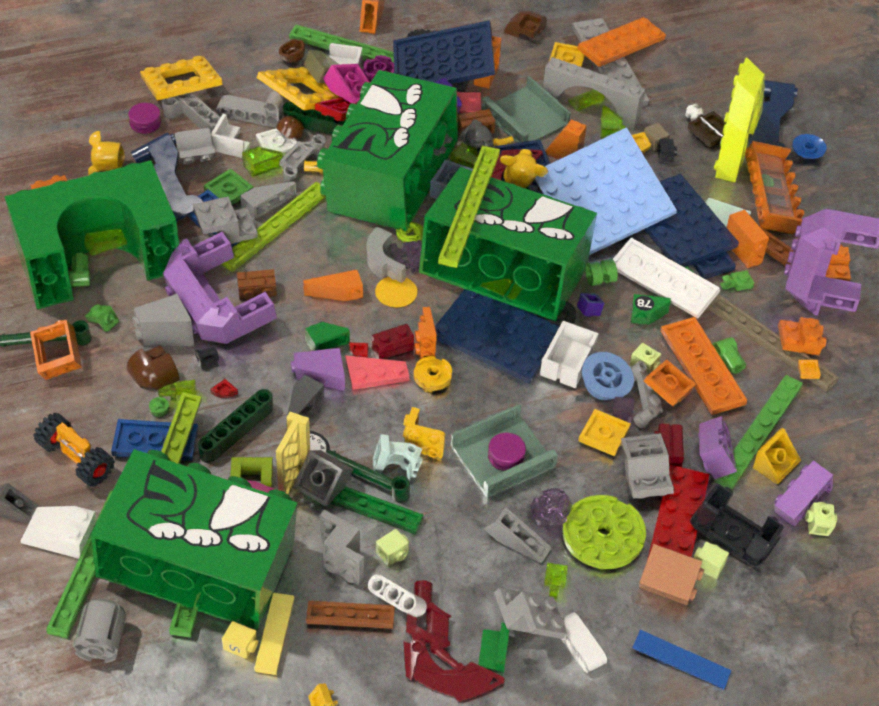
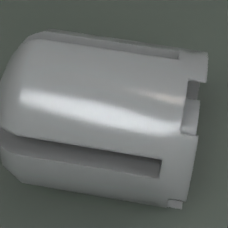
[73,599,126,663]

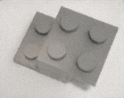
[174,128,215,165]
[193,197,258,244]
[621,433,674,498]
[319,510,364,586]
[494,588,568,639]

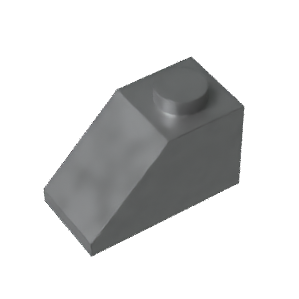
[0,483,40,524]

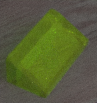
[568,89,605,111]

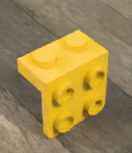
[403,407,446,458]

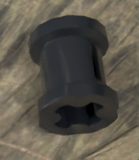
[195,344,219,367]

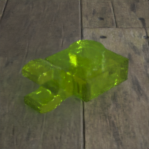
[544,563,568,599]

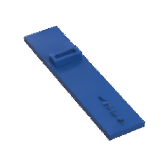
[632,630,732,689]

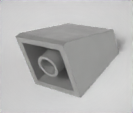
[132,294,194,347]

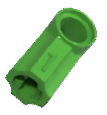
[69,253,91,287]
[712,337,746,374]

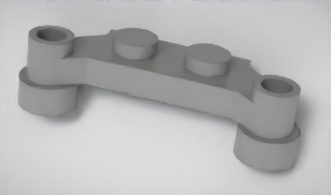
[279,134,326,183]
[630,361,663,429]

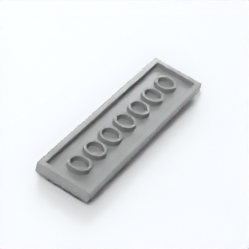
[572,18,649,106]

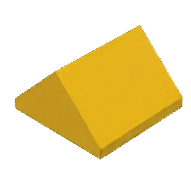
[753,428,801,484]

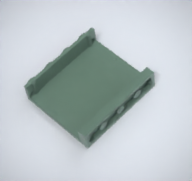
[481,76,571,143]
[451,404,558,498]

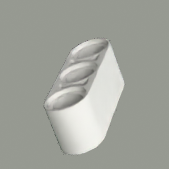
[368,575,427,617]
[561,612,607,673]

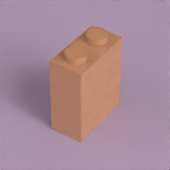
[639,544,705,606]

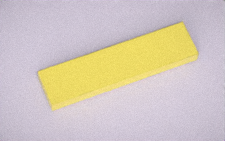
[255,593,295,675]

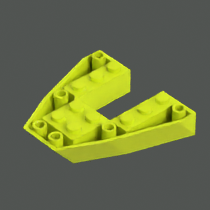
[714,57,765,183]

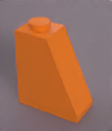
[360,0,385,34]
[545,120,587,160]

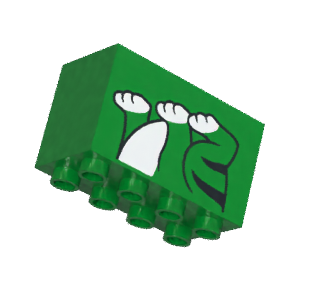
[317,70,458,231]
[419,167,597,321]
[91,449,297,631]

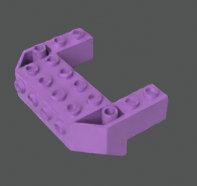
[784,209,879,316]
[163,232,277,344]

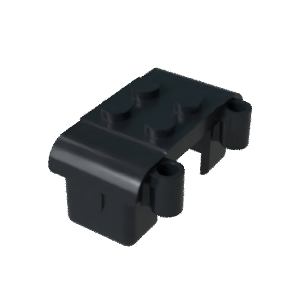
[690,484,784,568]

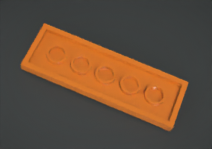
[577,17,666,67]
[660,317,747,415]

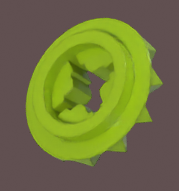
[396,222,423,245]

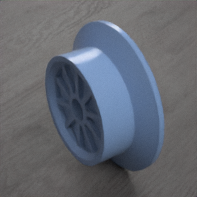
[582,352,634,400]

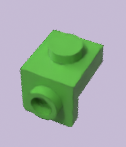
[85,304,119,332]

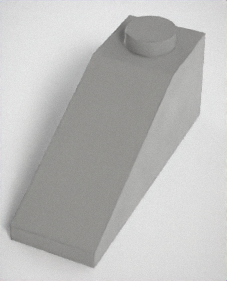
[240,181,297,220]
[484,507,551,564]

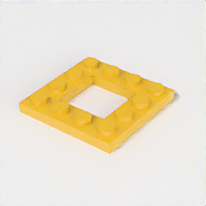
[140,56,223,101]
[257,67,341,110]

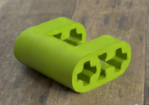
[230,457,273,488]

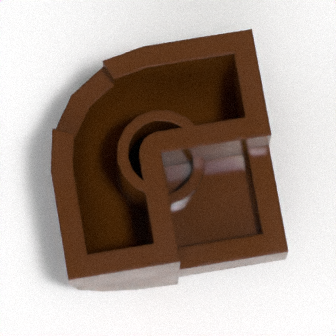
[504,11,547,38]
[127,345,180,390]

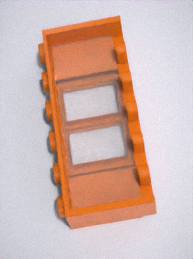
[745,141,804,234]

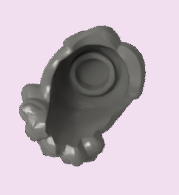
[460,119,494,149]

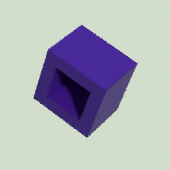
[577,293,605,317]

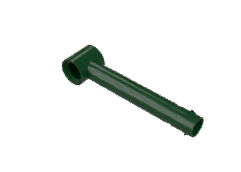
[0,320,92,347]
[326,450,410,503]

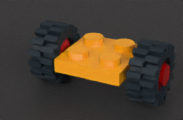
[33,413,115,487]

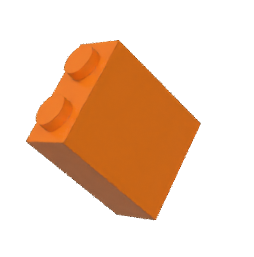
[727,209,769,268]

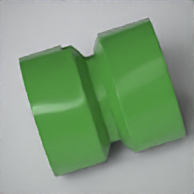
[585,259,618,286]

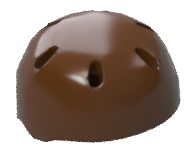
[279,39,305,63]
[275,116,304,139]

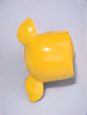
[88,131,125,175]
[500,149,548,189]

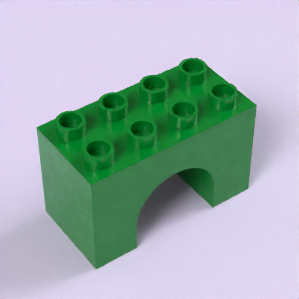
[4,160,179,310]

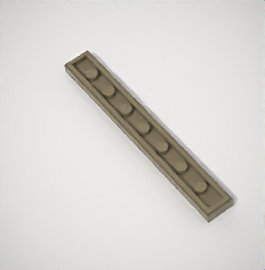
[707,294,839,392]

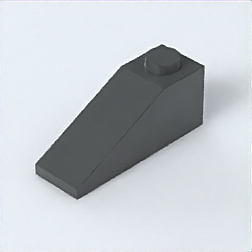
[286,375,324,430]

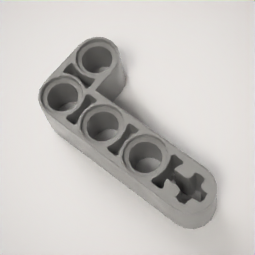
[162,92,220,134]
[216,92,284,127]

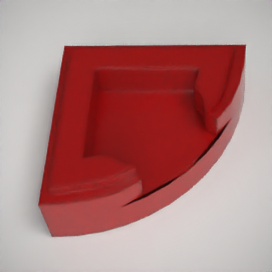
[349,342,368,358]
[210,379,238,398]

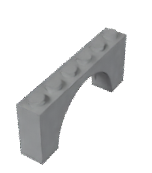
[543,57,645,130]

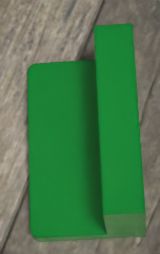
[478,623,510,673]

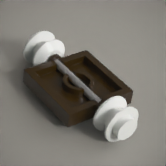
[686,104,726,148]

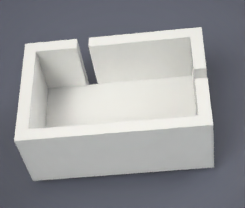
[540,321,599,388]

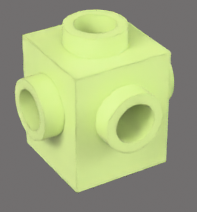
[805,502,837,536]

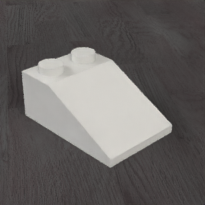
[21,506,96,559]

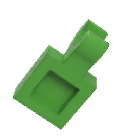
[720,270,755,291]

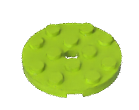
[562,495,646,569]

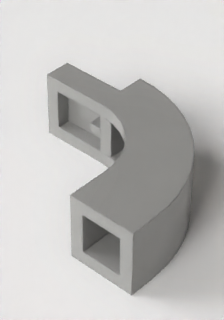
[366,227,406,283]

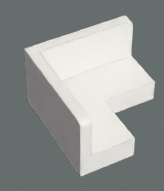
[329,43,362,68]
[211,114,250,158]

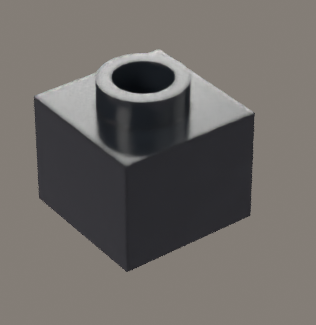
[657,139,677,163]

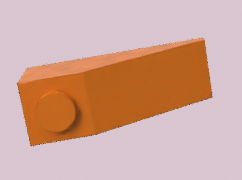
[303,269,363,301]

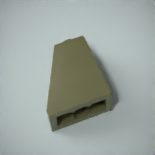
[304,50,339,83]

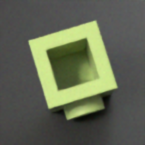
[629,343,661,374]
[376,529,409,567]
[694,541,729,579]

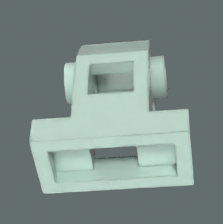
[372,435,423,482]

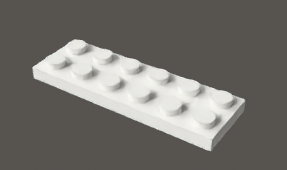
[613,238,720,319]

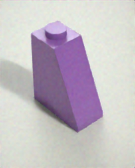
[290,348,345,390]

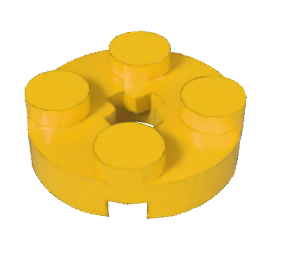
[414,356,452,393]

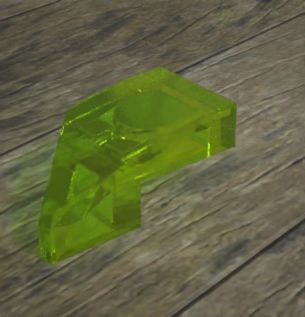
[158,380,197,402]

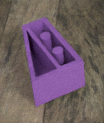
[698,416,737,479]
[774,461,833,526]

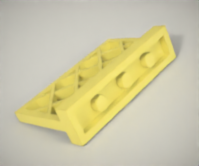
[276,412,310,495]

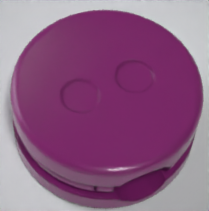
[128,103,161,134]
[488,432,526,471]

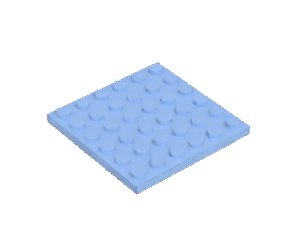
[534,127,677,255]

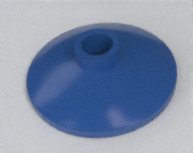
[792,134,827,159]

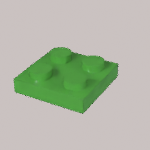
[204,169,254,205]

